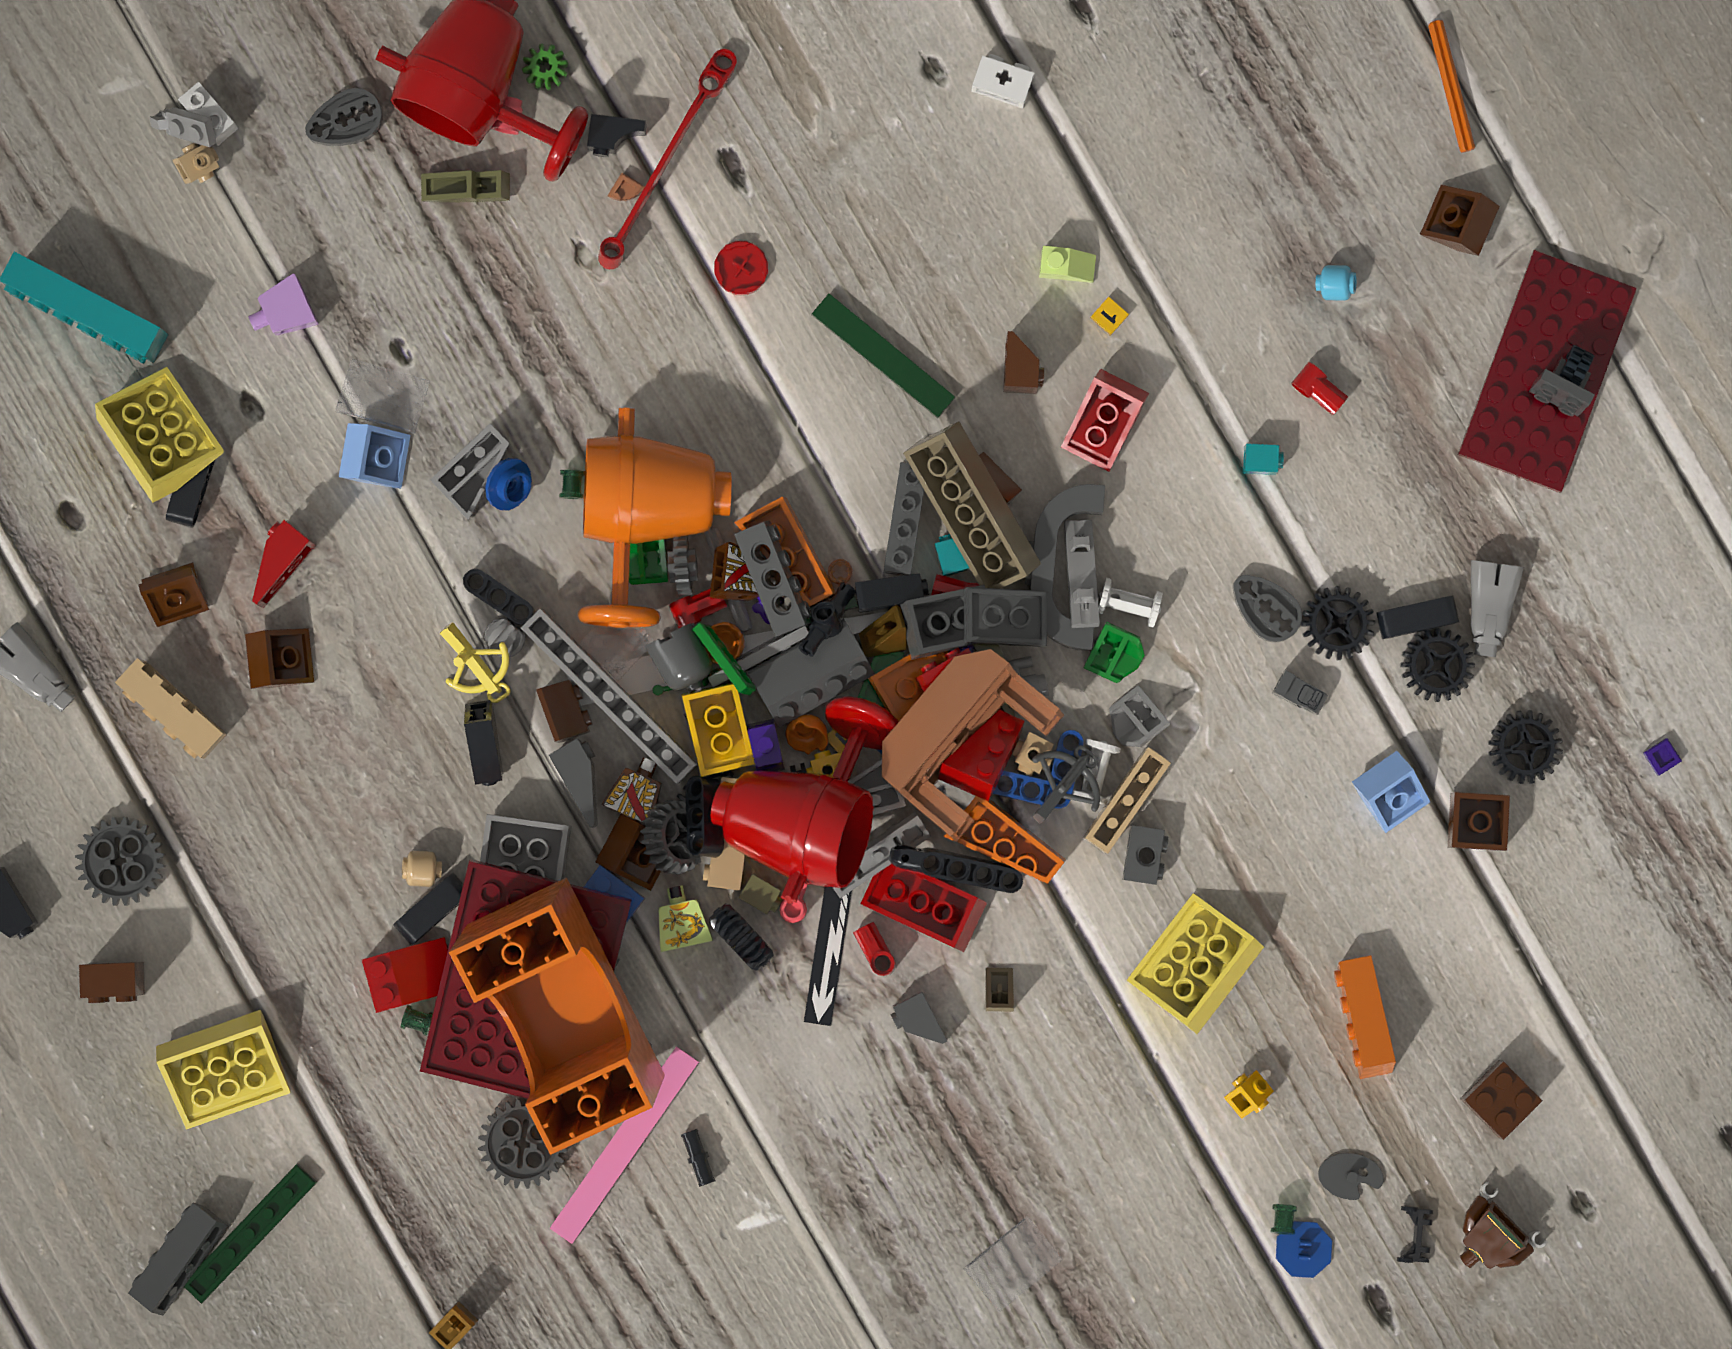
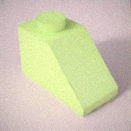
[1039,246,1096,283]

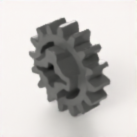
[667,536,698,596]

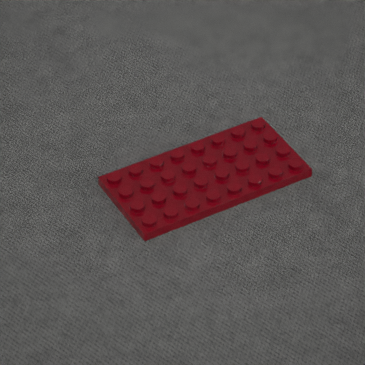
[1457,250,1637,493]

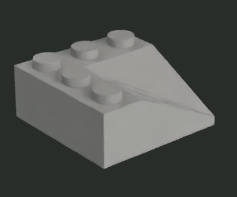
[480,814,572,881]

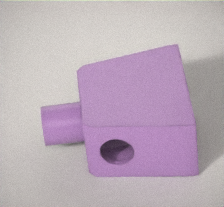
[248,274,319,335]

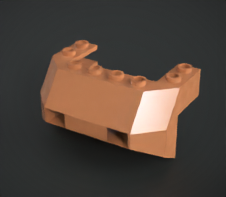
[882,649,1064,842]

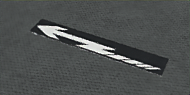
[804,887,852,1026]

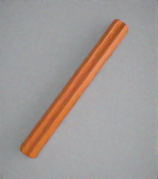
[1428,20,1475,152]

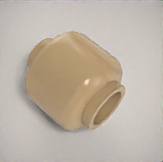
[402,851,442,887]

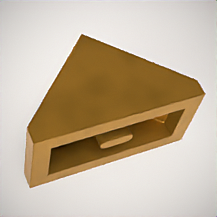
[859,605,906,657]
[429,1302,479,1349]

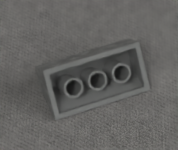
[748,618,875,728]

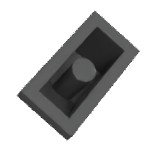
[890,992,947,1044]

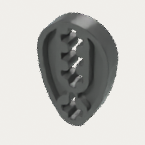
[305,88,383,146]
[1233,575,1302,642]

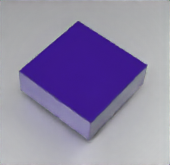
[1643,738,1682,776]

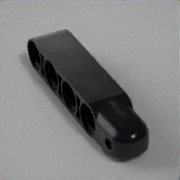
[889,845,1023,893]

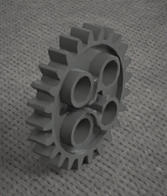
[75,817,166,906]
[478,1099,568,1189]

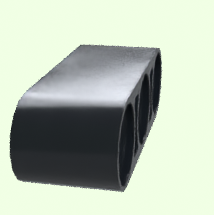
[166,460,215,528]
[463,569,535,626]
[1376,596,1459,639]
[685,776,724,858]
[393,872,463,946]

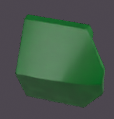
[629,539,668,585]
[1084,621,1145,683]

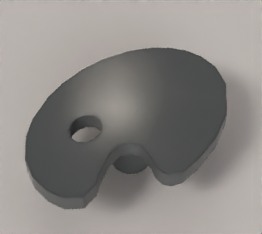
[1318,1153,1383,1200]

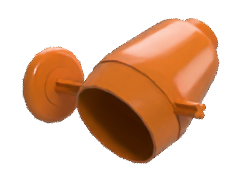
[578,407,732,628]

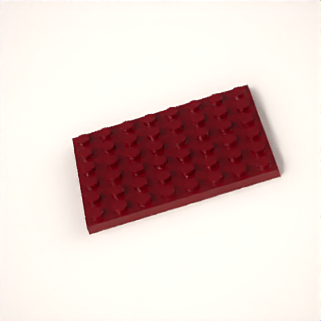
[420,859,632,1099]

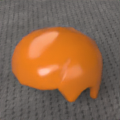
[705,622,745,664]
[785,714,828,755]

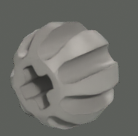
[484,618,525,658]

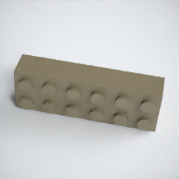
[903,421,1041,589]

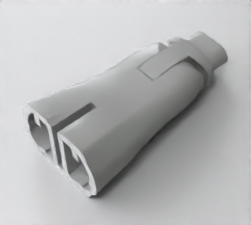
[1471,560,1524,657]
[0,622,76,712]

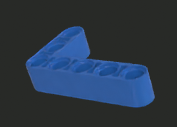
[992,730,1084,809]

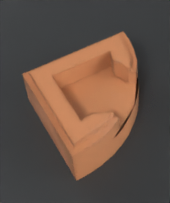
[607,173,645,201]

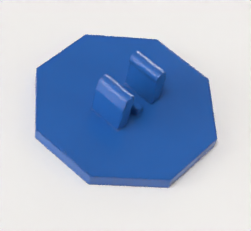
[1276,1221,1332,1278]

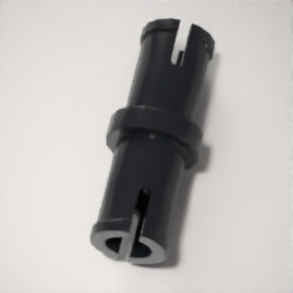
[681,1129,716,1187]

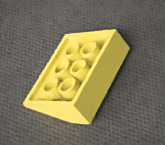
[95,367,224,503]
[1127,893,1264,1034]
[156,1010,291,1130]

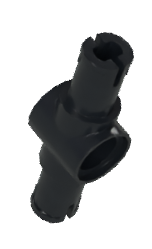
[798,582,856,657]

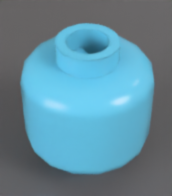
[1315,265,1357,301]

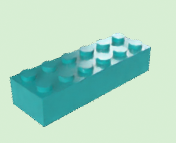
[0,251,169,364]

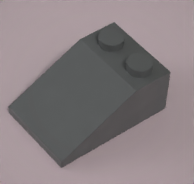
[900,585,985,660]
[549,738,598,828]

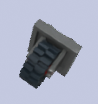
[1529,345,1595,417]

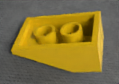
[681,682,755,777]

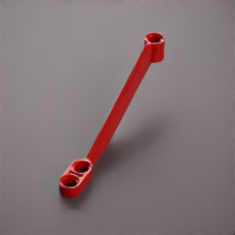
[598,49,737,270]

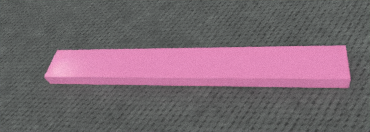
[550,1046,699,1244]

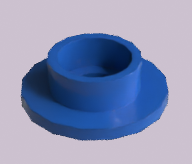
[485,458,532,511]

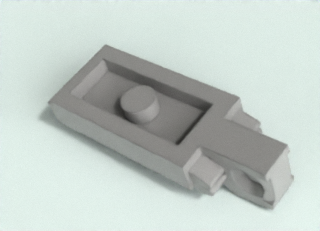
[150,107,216,147]

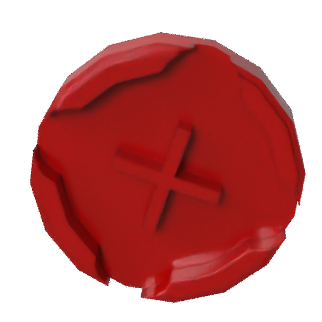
[714,241,768,295]

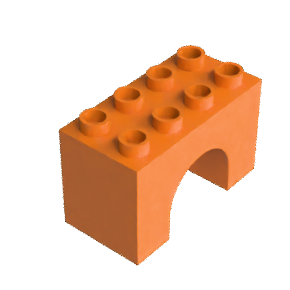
[449,878,665,1155]

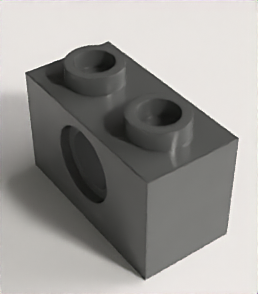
[1122,825,1169,885]

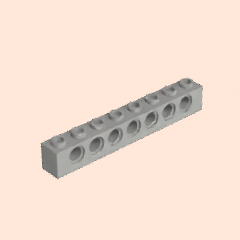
[521,609,698,784]

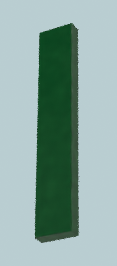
[811,293,955,419]
[184,1163,317,1304]

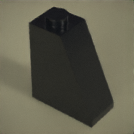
[855,573,929,613]
[464,700,503,786]
[0,867,38,940]

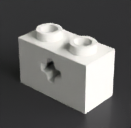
[971,54,1034,109]
[178,82,239,146]

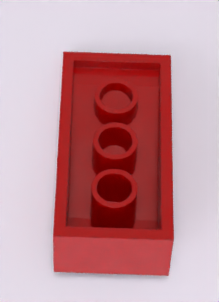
[860,864,987,952]

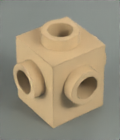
[172,143,219,184]
[1012,732,1054,777]

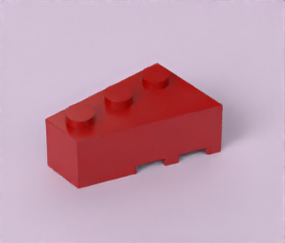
[938,710,1025,801]

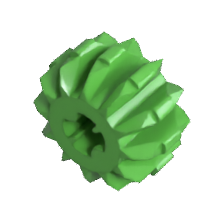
[522,44,568,91]

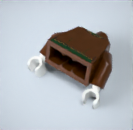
[1460,1182,1547,1269]

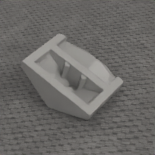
[1109,685,1170,747]

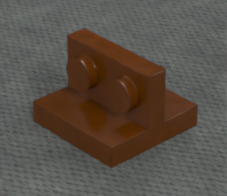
[138,562,209,627]

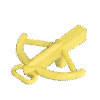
[440,622,511,703]

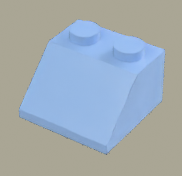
[339,423,411,489]
[1352,751,1430,833]

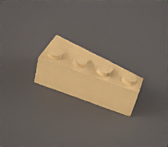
[115,658,227,759]

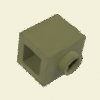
[739,874,783,915]

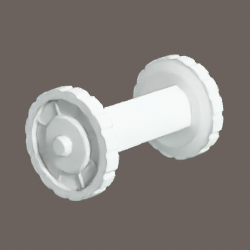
[1098,578,1163,628]
[1072,739,1121,805]

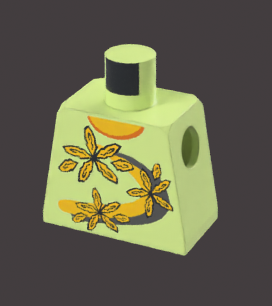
[659,885,713,952]

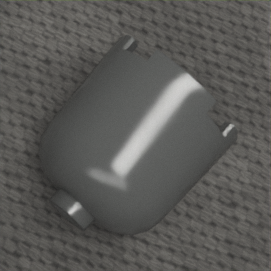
[645,623,712,693]

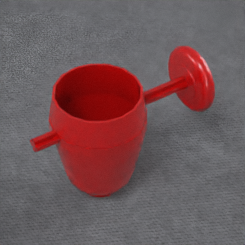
[375,0,589,182]
[711,696,899,904]

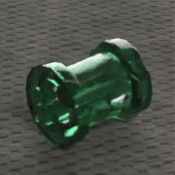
[559,470,585,499]
[400,1005,433,1036]
[1270,1204,1297,1235]

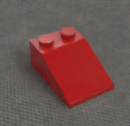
[1061,369,1149,472]
[252,520,316,608]
[362,937,448,1013]

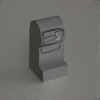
[1272,670,1328,715]

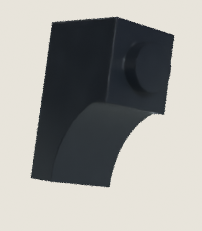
[587,114,647,157]

